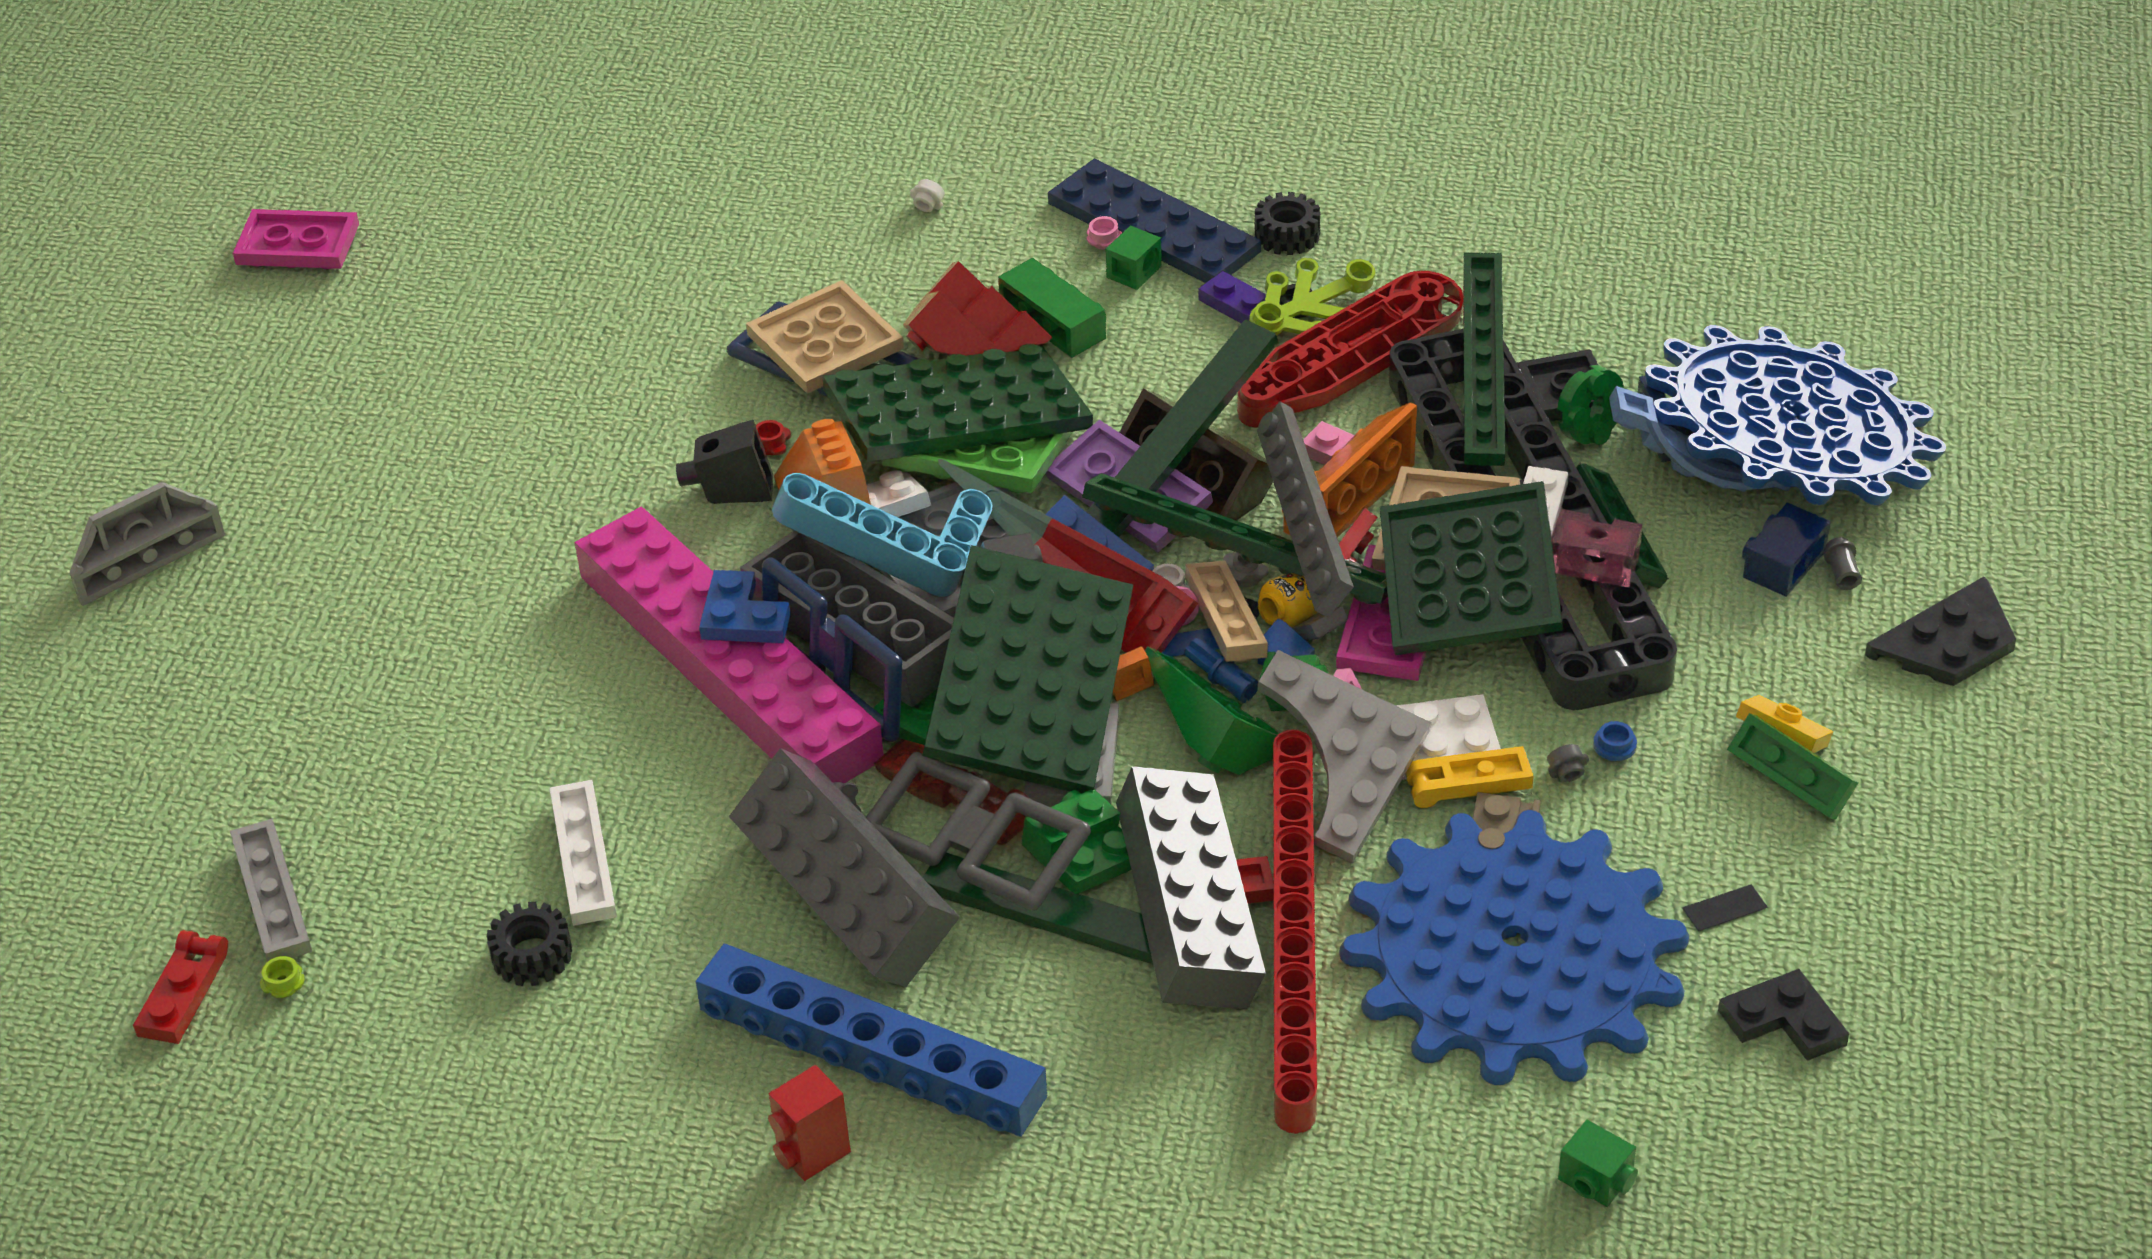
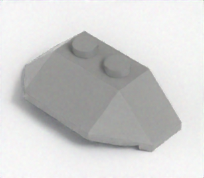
[70,482,225,606]

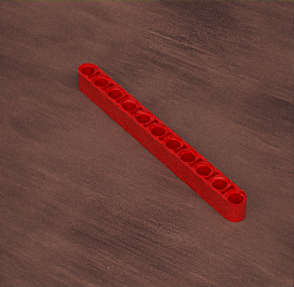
[1273,729,1317,1134]

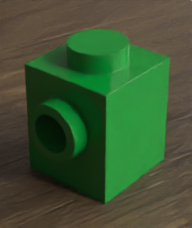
[1558,1119,1638,1207]

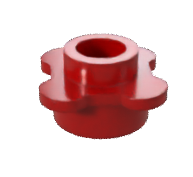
[756,420,791,455]

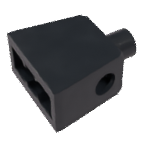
[676,420,774,504]

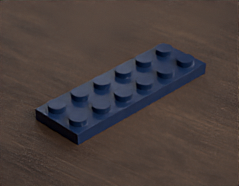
[1048,158,1261,283]

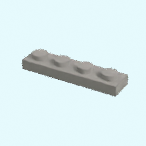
[230,818,312,962]

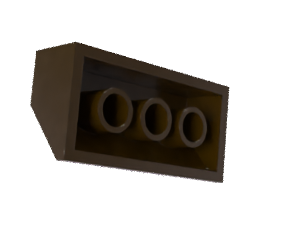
[1119,388,1273,521]

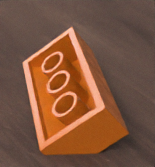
[1282,402,1417,537]
[774,419,871,505]

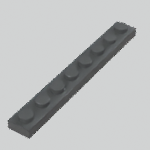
[1257,402,1354,617]

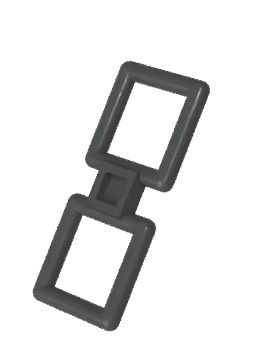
[866,752,1091,910]

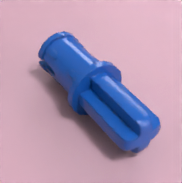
[1184,638,1258,703]

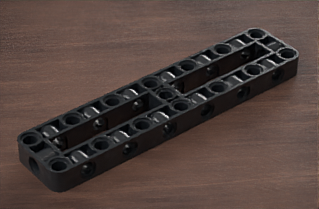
[1389,329,1677,711]

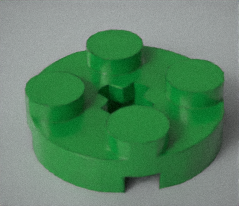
[1557,365,1628,445]

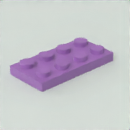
[1046,420,1213,552]

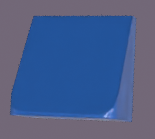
[1258,618,1315,666]

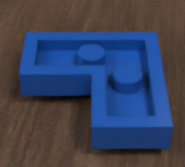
[699,570,790,643]

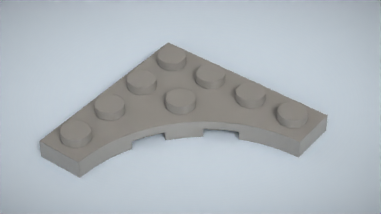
[1257,650,1432,864]

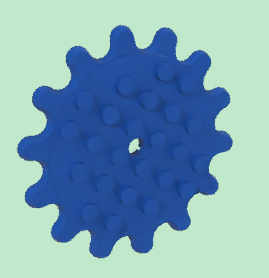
[1645,325,1946,505]
[1339,810,1689,1085]

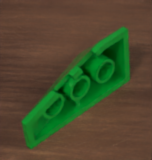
[1145,646,1280,775]

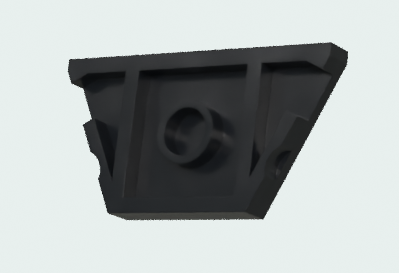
[1865,576,2016,686]

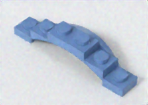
[1609,386,1791,492]

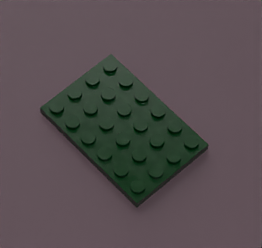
[823,344,1093,462]
[922,545,1133,794]

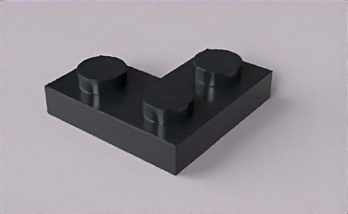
[1718,969,1849,1061]

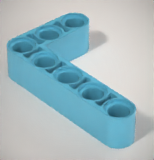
[772,473,993,597]

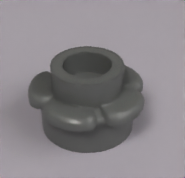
[1547,744,1589,782]

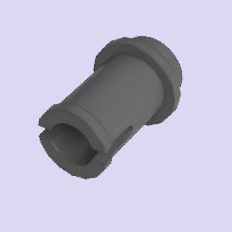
[1823,537,1862,590]

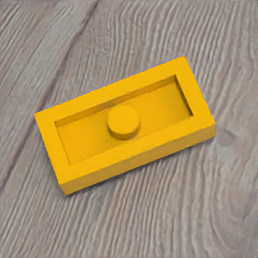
[1736,695,1834,753]

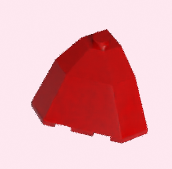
[903,261,1052,356]

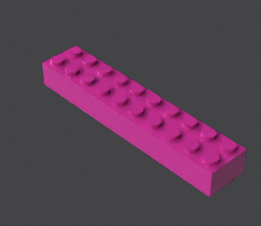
[574,506,884,783]

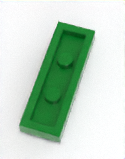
[1727,713,1859,820]

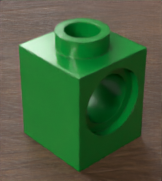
[1105,225,1162,290]

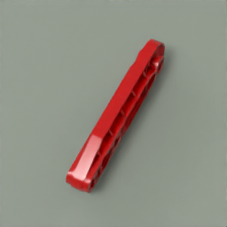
[1237,271,1463,428]

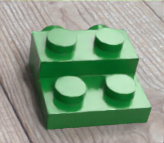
[1021,789,1131,894]

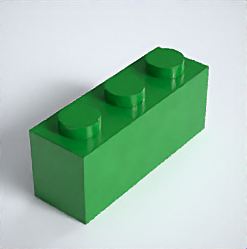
[998,258,1106,358]

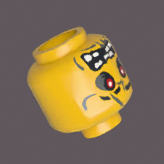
[1258,573,1317,628]

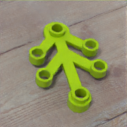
[1249,258,1376,335]

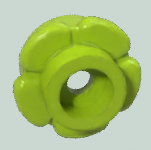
[260,956,305,998]

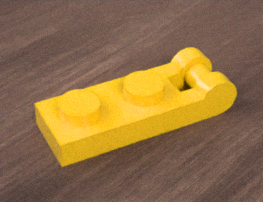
[1405,746,1534,808]

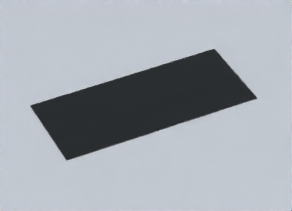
[1682,884,1768,931]

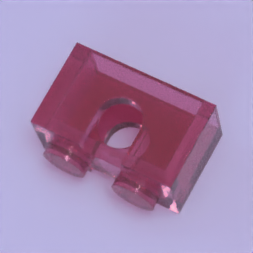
[1551,509,1643,587]

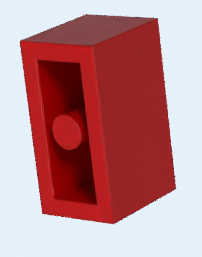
[768,1064,851,1181]

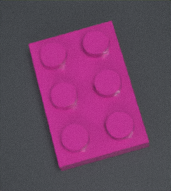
[233,209,359,269]

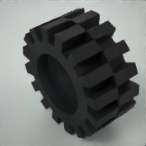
[1255,192,1321,255]
[486,902,572,986]

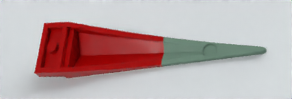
[938,459,1199,653]

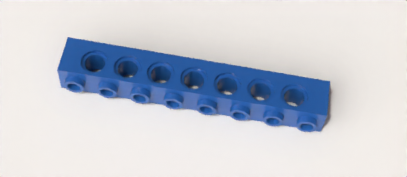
[695,943,1047,1137]

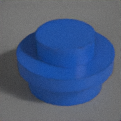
[1593,721,1637,761]

